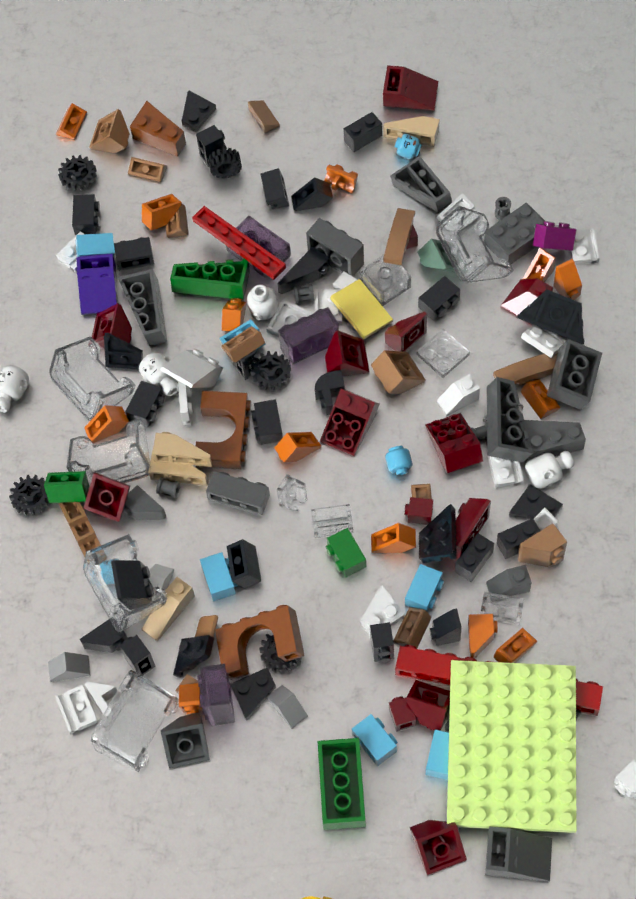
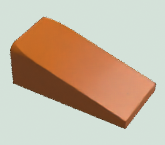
[494,628,537,663]

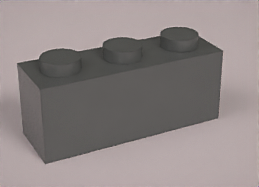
[206,471,270,515]

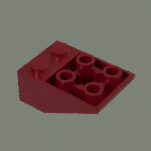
[383,65,439,111]
[320,389,380,456]
[425,413,483,473]

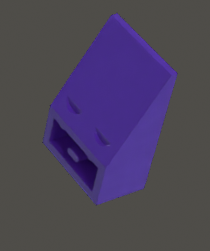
[76,253,117,315]

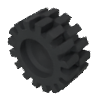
[208,148,242,178]

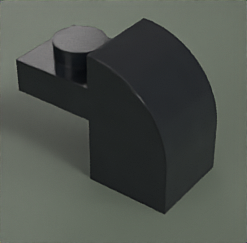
[315,370,345,415]

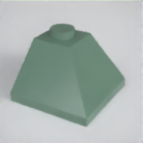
[417,239,469,275]

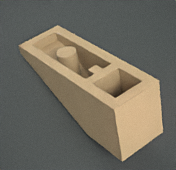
[383,116,440,146]
[152,432,212,467]
[148,454,208,486]
[142,577,195,641]

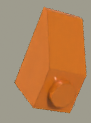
[142,194,182,230]
[553,259,582,300]
[84,405,129,443]
[274,432,321,462]
[371,523,416,553]
[468,614,498,658]

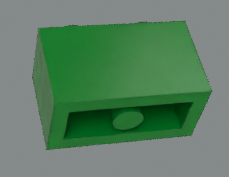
[44,471,90,503]
[325,528,367,577]

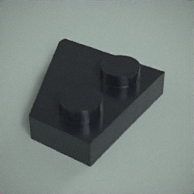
[182,90,216,132]
[104,333,143,370]
[509,484,563,519]
[173,635,214,678]
[230,668,276,720]

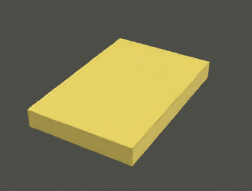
[330,279,393,340]

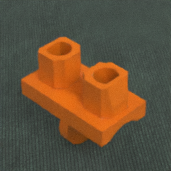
[324,164,358,193]

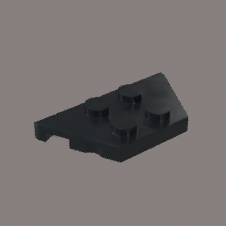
[516,289,585,344]
[419,504,457,563]

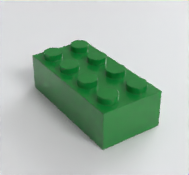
[317,738,366,830]

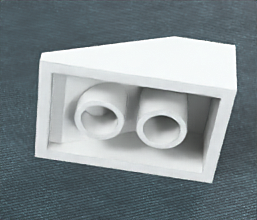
[160,349,224,388]

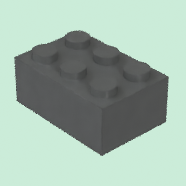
[484,202,545,267]
[306,218,364,277]
[547,339,602,410]

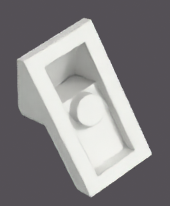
[85,682,118,722]

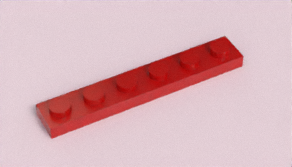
[192,206,286,280]

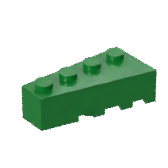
[170,258,250,300]

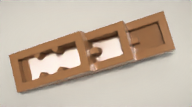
[383,208,415,265]
[493,353,558,386]
[58,502,106,564]

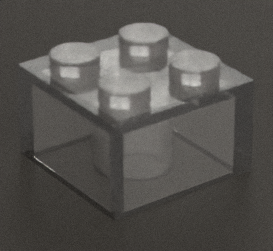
[359,255,411,306]

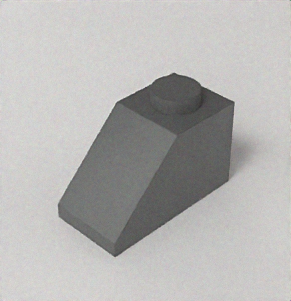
[123,485,166,520]
[486,565,532,601]

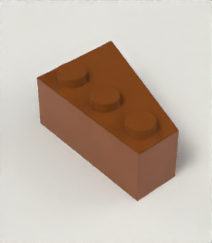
[130,101,186,157]

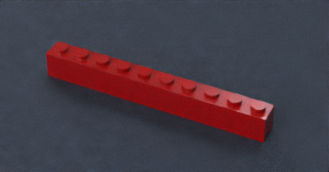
[395,645,603,716]

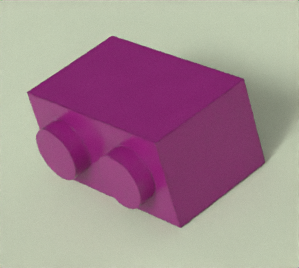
[533,221,577,251]

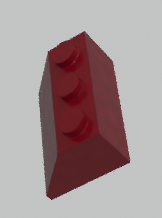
[448,498,491,561]

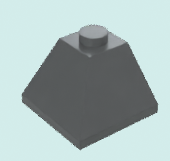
[161,712,210,769]

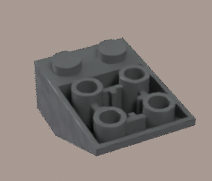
[485,826,552,882]

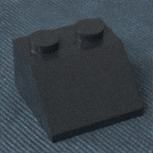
[111,560,154,610]

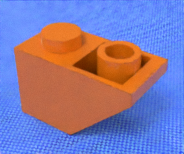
[222,298,246,331]
[179,683,203,715]

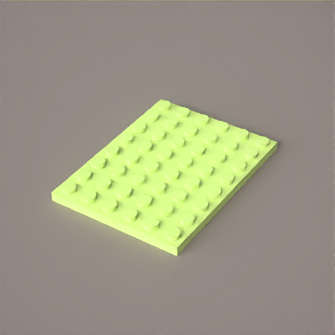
[447,660,577,833]

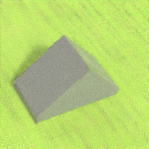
[48,652,91,682]
[266,685,308,729]

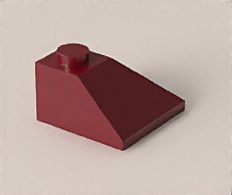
[501,278,553,325]
[90,303,132,348]
[385,311,427,352]
[325,330,370,377]
[84,472,130,522]
[406,680,450,731]
[409,820,467,875]

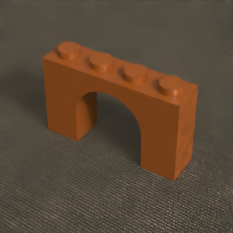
[195,391,252,469]
[215,605,304,680]

